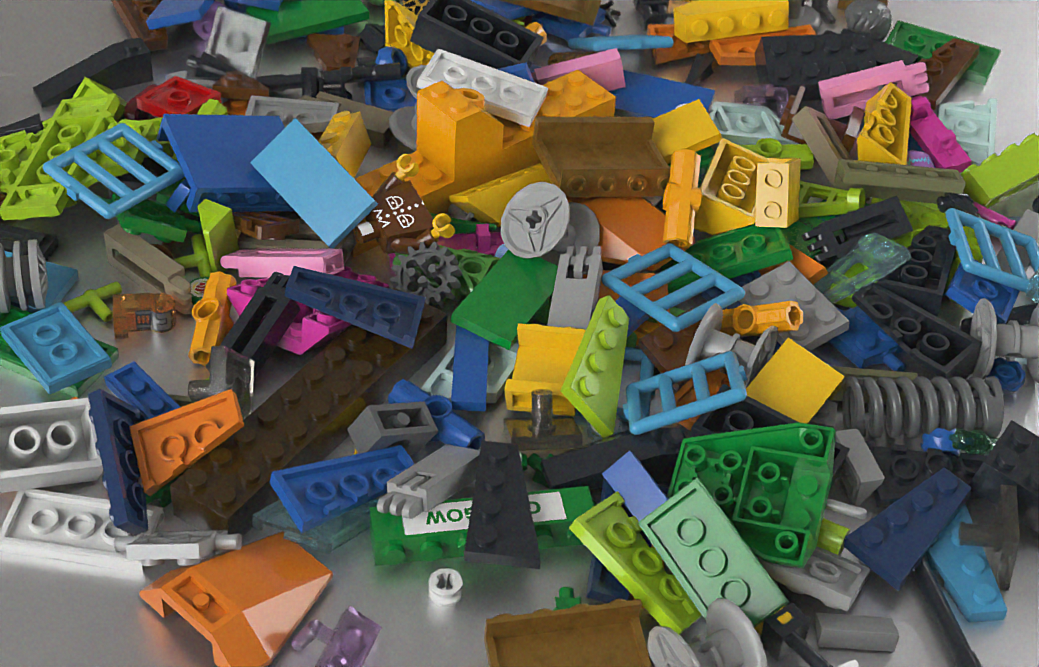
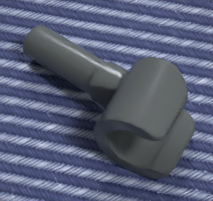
[812,0,836,24]

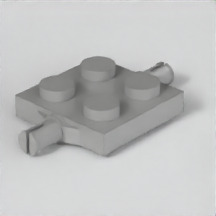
[114,530,242,566]

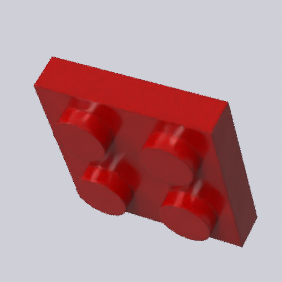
[136,76,222,117]

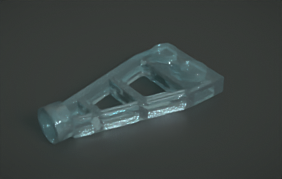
[814,232,911,304]

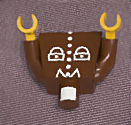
[355,154,455,255]

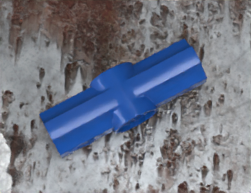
[388,379,485,450]

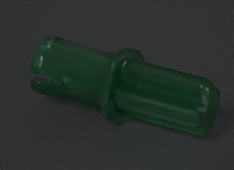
[949,428,999,456]

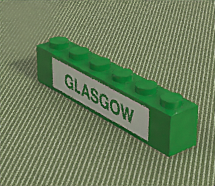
[369,486,594,566]

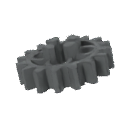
[390,242,462,308]

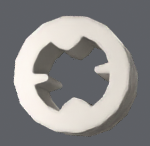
[428,568,463,607]

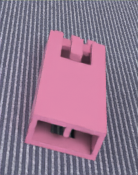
[531,48,626,91]
[818,60,929,119]
[220,248,344,278]

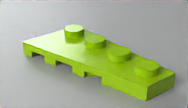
[560,295,629,438]
[569,491,702,635]

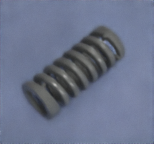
[842,377,1004,438]

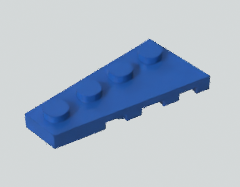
[269,445,415,534]

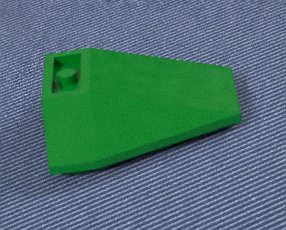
[667,422,836,568]

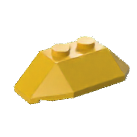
[449,162,552,227]

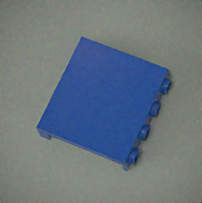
[157,114,295,212]

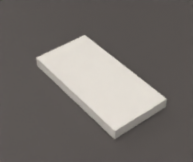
[416,49,548,127]
[0,489,164,572]

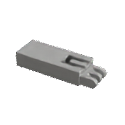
[547,246,603,330]
[377,444,480,519]

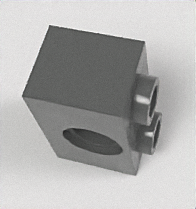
[347,401,438,455]

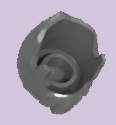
[845,0,892,41]

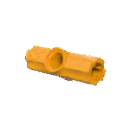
[663,149,702,248]
[188,271,237,367]
[720,301,803,337]

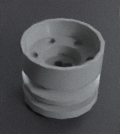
[0,239,48,313]

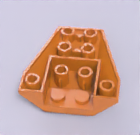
[567,196,695,271]
[139,531,333,667]

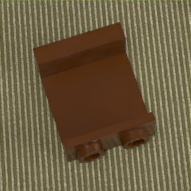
[779,86,865,154]

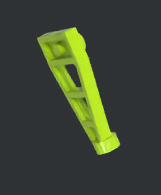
[799,181,866,218]

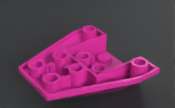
[227,266,389,355]

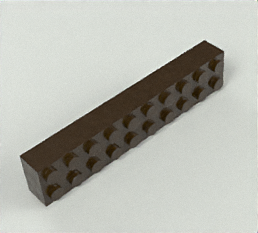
[170,287,448,537]

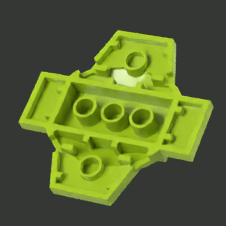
[0,93,157,221]

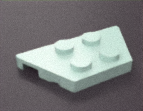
[937,98,997,166]
[709,101,798,145]
[421,341,519,403]

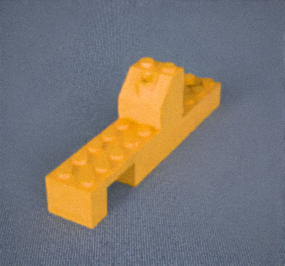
[350,69,616,257]

